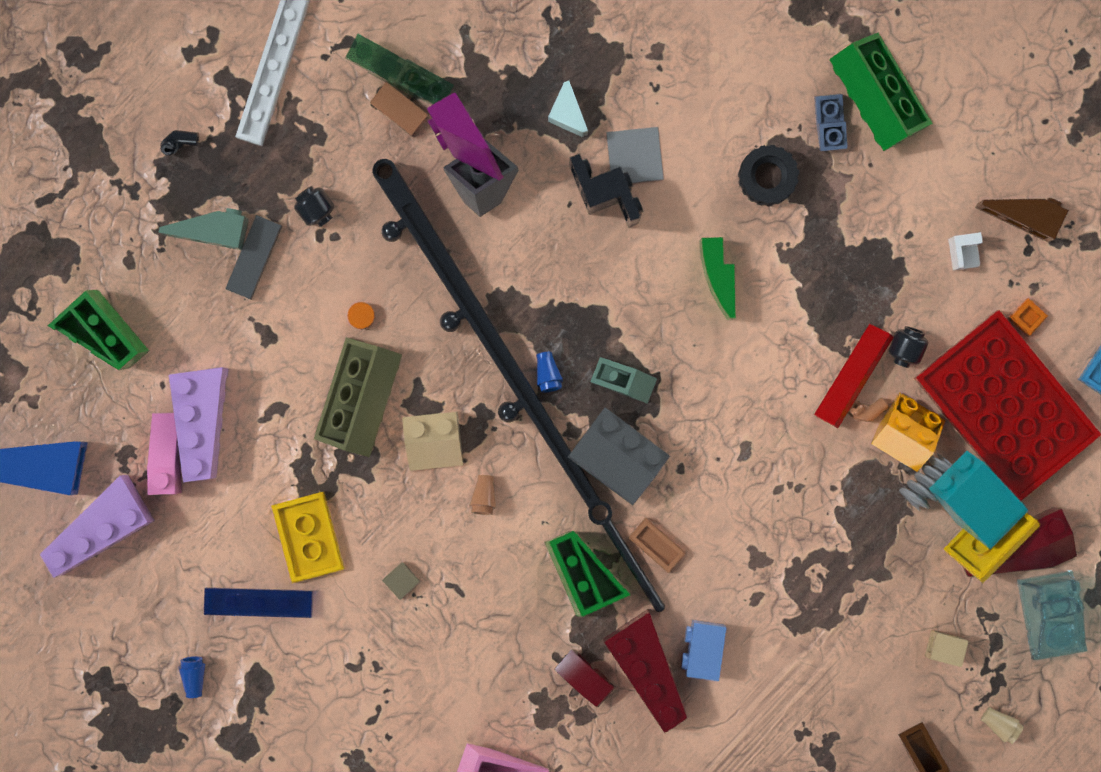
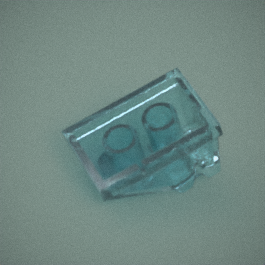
[1017,570,1087,660]

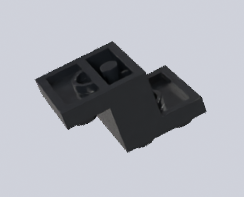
[569,153,643,228]

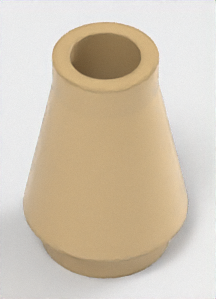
[981,707,1024,744]

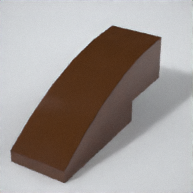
[898,722,950,772]

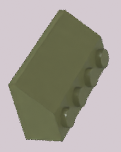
[314,337,402,457]

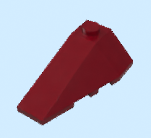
[963,507,1077,577]

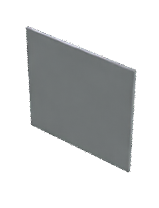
[606,127,664,183]

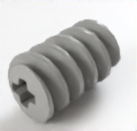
[899,453,952,511]

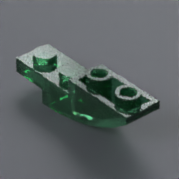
[345,34,454,105]

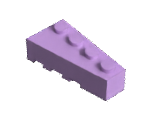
[40,475,155,578]

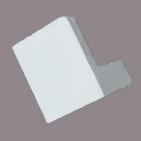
[948,232,983,270]

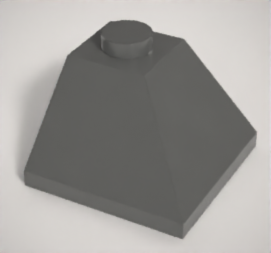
[443,140,519,217]

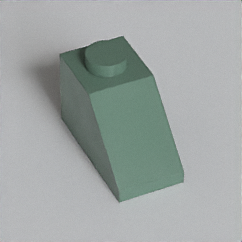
[590,357,657,404]

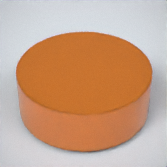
[347,302,375,329]

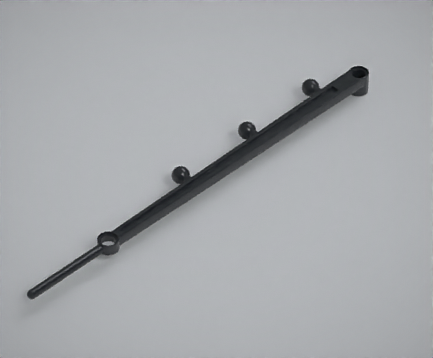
[372,159,665,612]

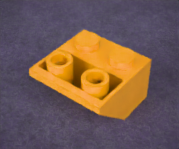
[871,393,945,472]

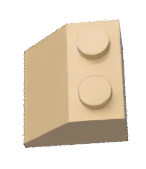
[402,412,463,471]

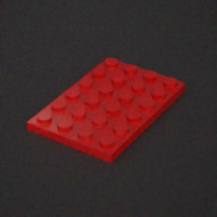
[914,310,1101,501]

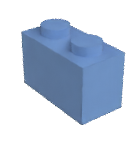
[681,620,726,681]

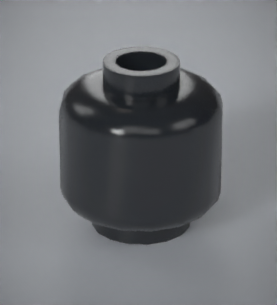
[294,186,334,227]
[889,326,929,368]

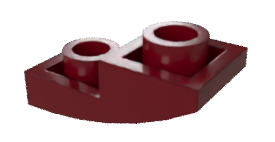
[554,649,616,707]

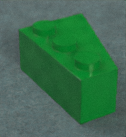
[47,290,149,370]
[544,531,631,617]

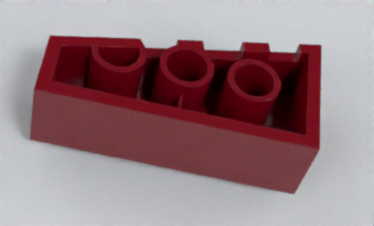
[603,609,687,733]

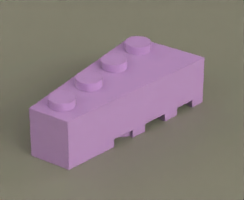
[169,367,228,482]

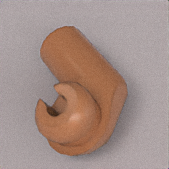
[848,398,889,422]

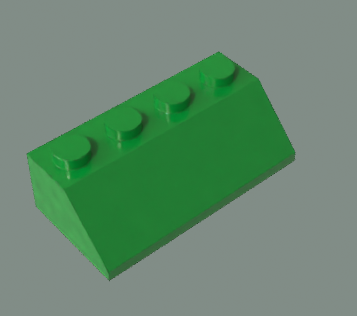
[829,32,933,151]

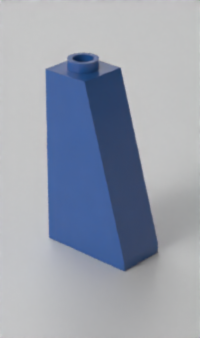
[0,441,88,496]

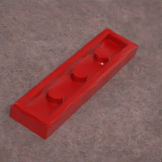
[814,324,894,429]

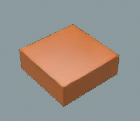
[1008,298,1048,336]

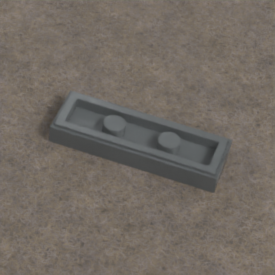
[225,215,282,300]

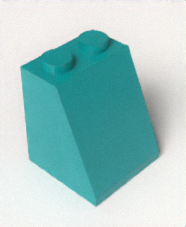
[929,451,1029,549]

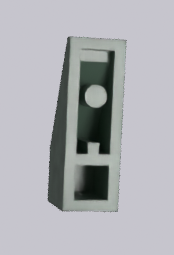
[159,208,249,250]

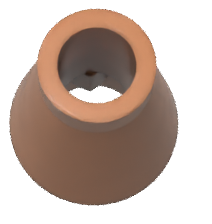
[469,475,496,515]

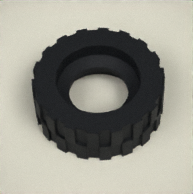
[738,145,799,206]

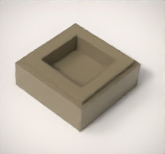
[382,562,420,600]

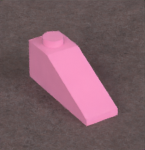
[147,413,182,495]

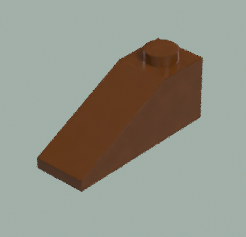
[975,198,1069,242]

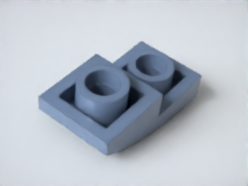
[814,94,848,151]

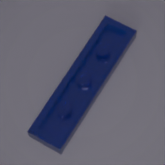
[204,587,313,618]

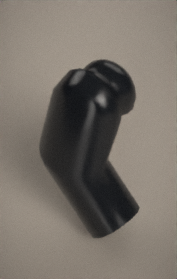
[160,130,199,156]

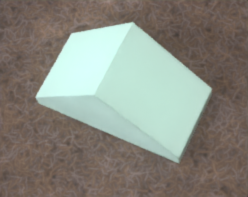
[548,81,588,137]

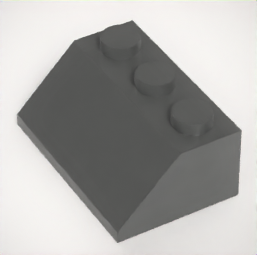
[568,408,670,506]

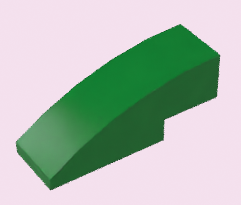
[699,237,736,320]

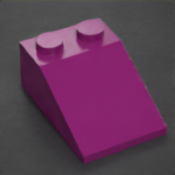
[427,92,504,180]

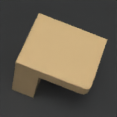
[925,630,969,667]

